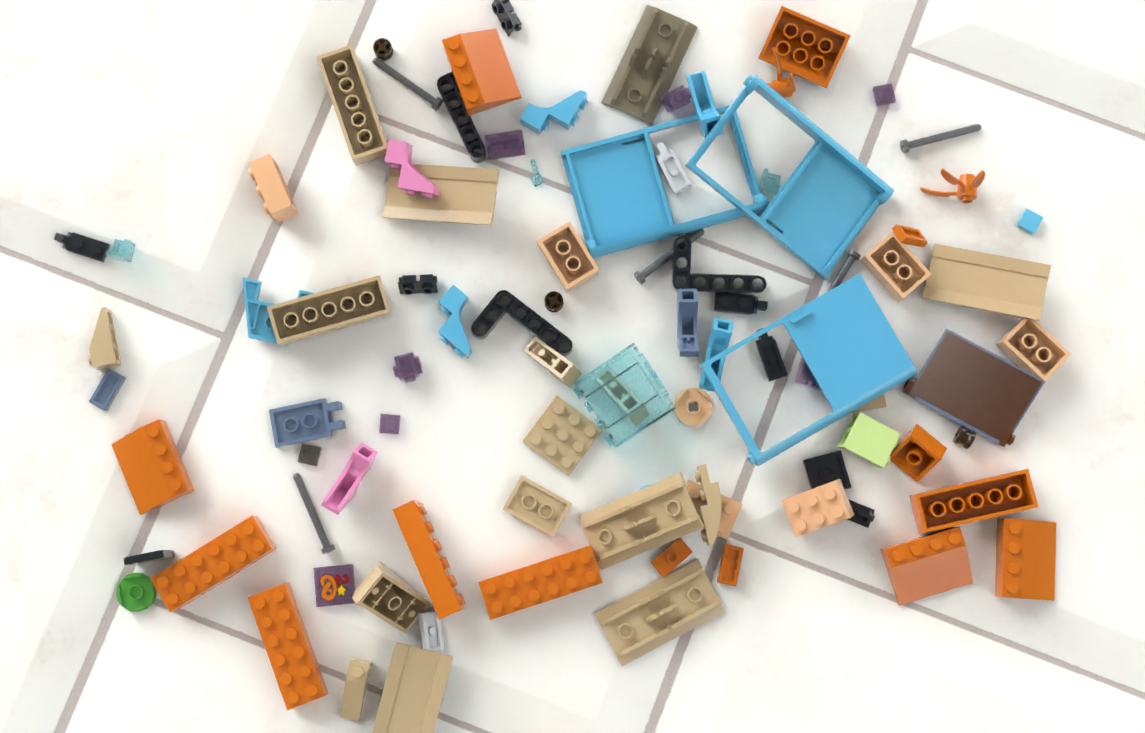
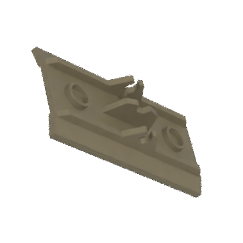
[601,5,698,126]

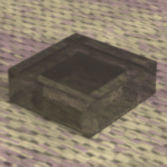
[297,443,322,467]

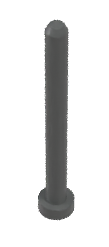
[372,58,443,111]
[900,124,981,153]
[634,229,705,285]
[827,249,861,292]
[293,473,336,554]

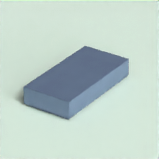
[89,368,126,411]

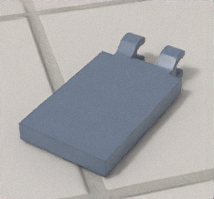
[269,398,346,448]

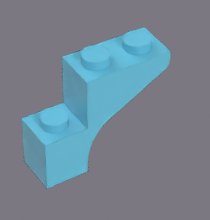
[686,71,724,138]
[520,90,588,135]
[438,285,472,358]
[699,317,733,392]

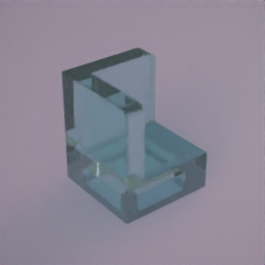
[759,168,781,195]
[106,239,136,262]

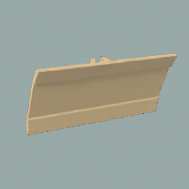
[382,164,499,226]
[922,244,1051,321]
[579,472,705,570]
[595,559,725,666]
[372,642,453,733]

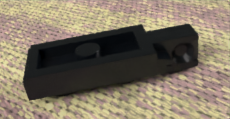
[54,232,110,263]
[714,292,768,315]
[755,328,787,382]

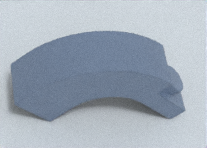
[677,289,699,357]

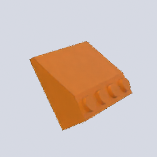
[758,6,851,88]
[442,29,522,116]
[111,419,195,515]
[995,518,1056,601]
[880,526,973,606]

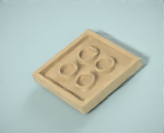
[522,396,603,476]

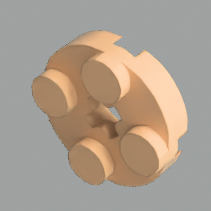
[674,388,712,427]

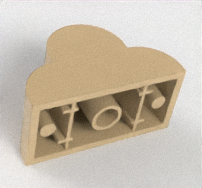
[352,562,431,634]

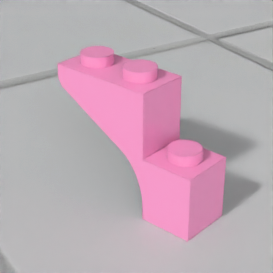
[384,139,440,199]
[321,442,378,515]

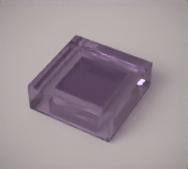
[872,83,896,107]
[379,414,401,435]

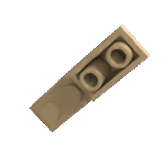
[694,464,721,546]

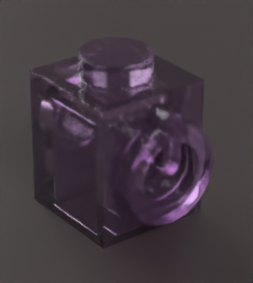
[661,85,691,112]
[393,352,423,383]

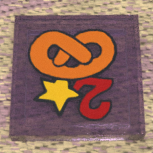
[314,564,355,607]

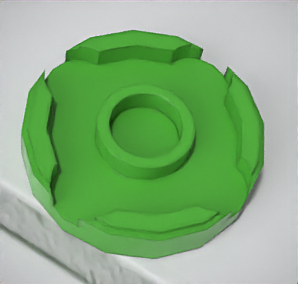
[116,573,157,612]

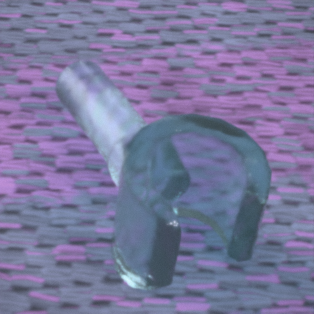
[530,159,543,187]

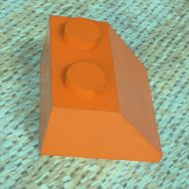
[890,424,947,482]

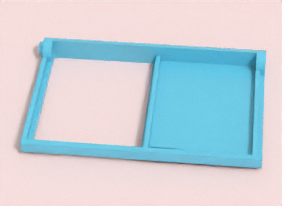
[685,74,894,279]
[561,105,768,258]
[700,274,917,466]

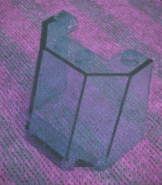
[573,343,676,449]

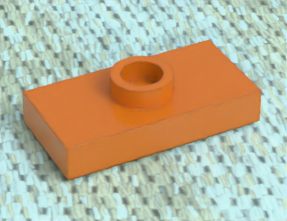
[892,224,928,247]
[650,537,693,578]
[716,544,744,586]

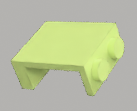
[837,412,900,468]

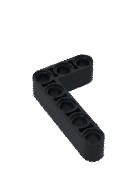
[437,72,487,163]
[672,235,767,293]
[471,290,573,356]

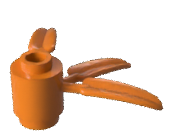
[767,47,796,98]
[920,168,985,203]

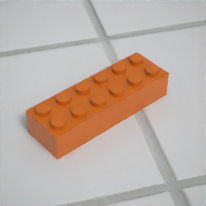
[909,469,1038,533]
[392,500,465,620]
[150,515,277,612]
[478,545,603,620]
[247,583,329,711]

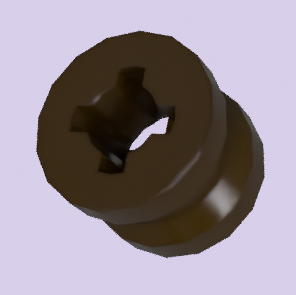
[373,38,393,61]
[544,291,564,312]
[953,425,976,449]

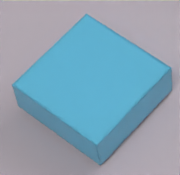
[1016,208,1043,235]

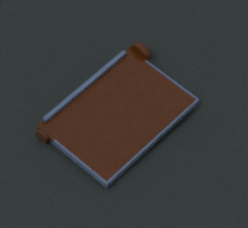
[902,328,1045,447]

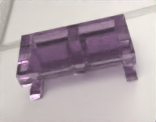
[485,130,526,160]

